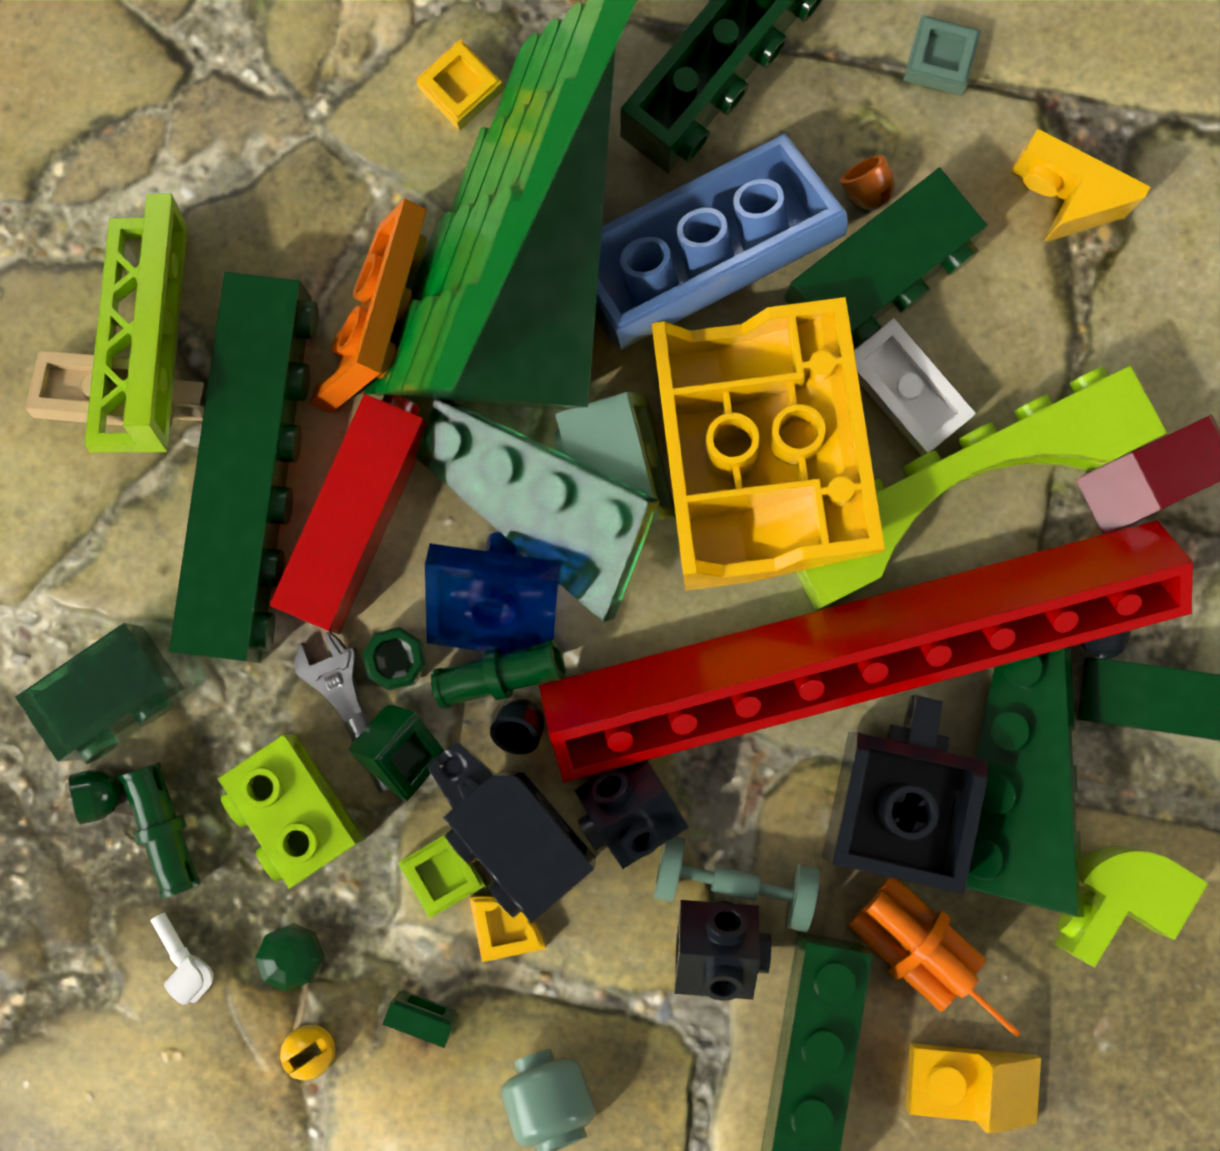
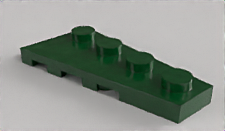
[965,647,1084,917]

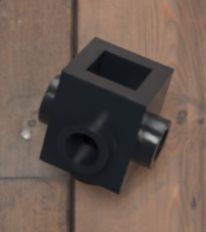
[574,760,689,869]
[674,900,772,1001]

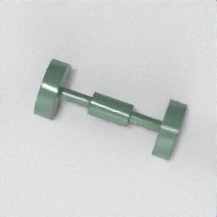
[653,836,820,932]

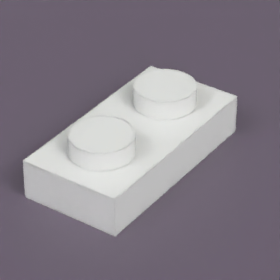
[854,318,976,456]

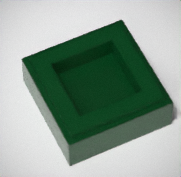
[382,990,459,1048]

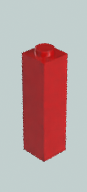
[269,393,430,635]

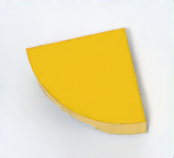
[470,894,547,962]

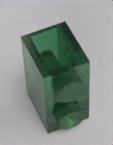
[15,623,184,764]

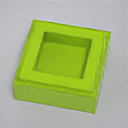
[398,835,487,919]

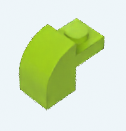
[1054,846,1209,968]

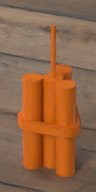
[847,877,1021,1037]

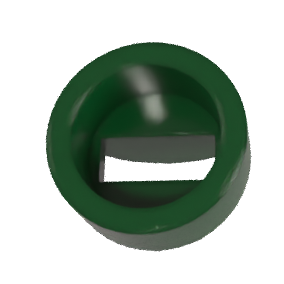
[69,770,121,825]

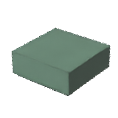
[903,15,981,96]

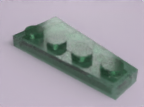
[415,399,660,622]

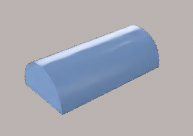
[595,133,848,351]

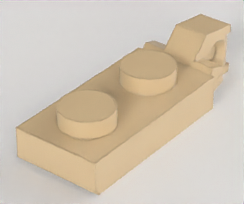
[25,350,207,427]

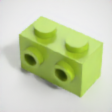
[218,734,365,889]

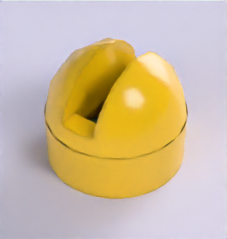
[280,1024,335,1081]

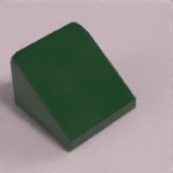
[349,705,445,801]

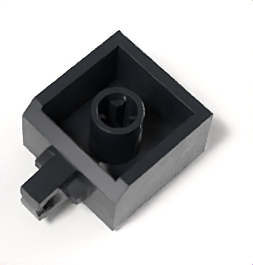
[822,695,988,894]
[427,741,596,924]

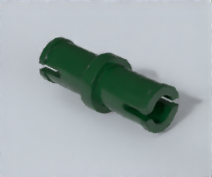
[431,639,566,709]
[119,762,202,899]

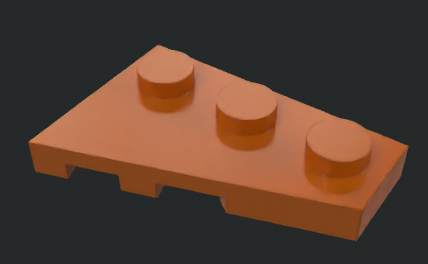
[309,198,427,413]

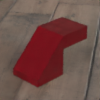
[1075,414,1220,534]

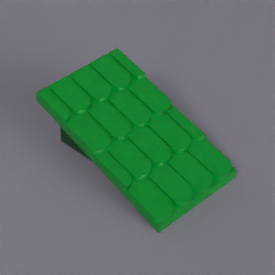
[363,0,637,409]

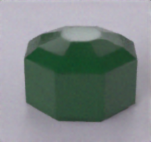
[362,627,428,691]
[255,923,324,992]

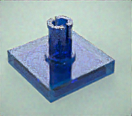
[425,532,562,653]

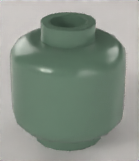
[501,1049,596,1151]

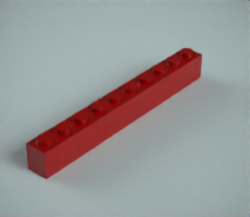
[539,520,1193,783]

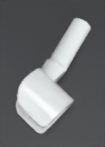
[151,912,213,1005]

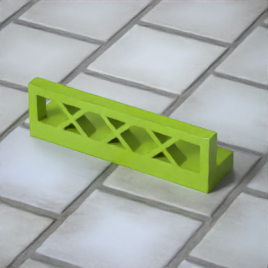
[84,193,188,453]

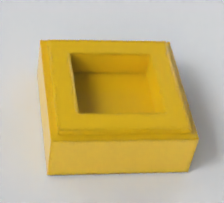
[416,39,504,131]

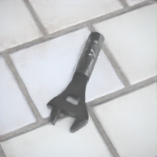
[294,632,389,794]

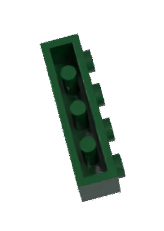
[620,0,822,173]

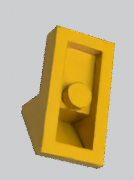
[1010,128,1151,241]
[905,1043,1041,1133]

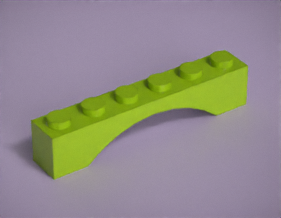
[795,365,1167,611]

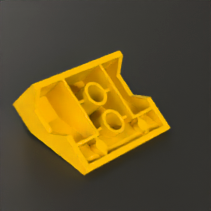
[652,297,885,591]

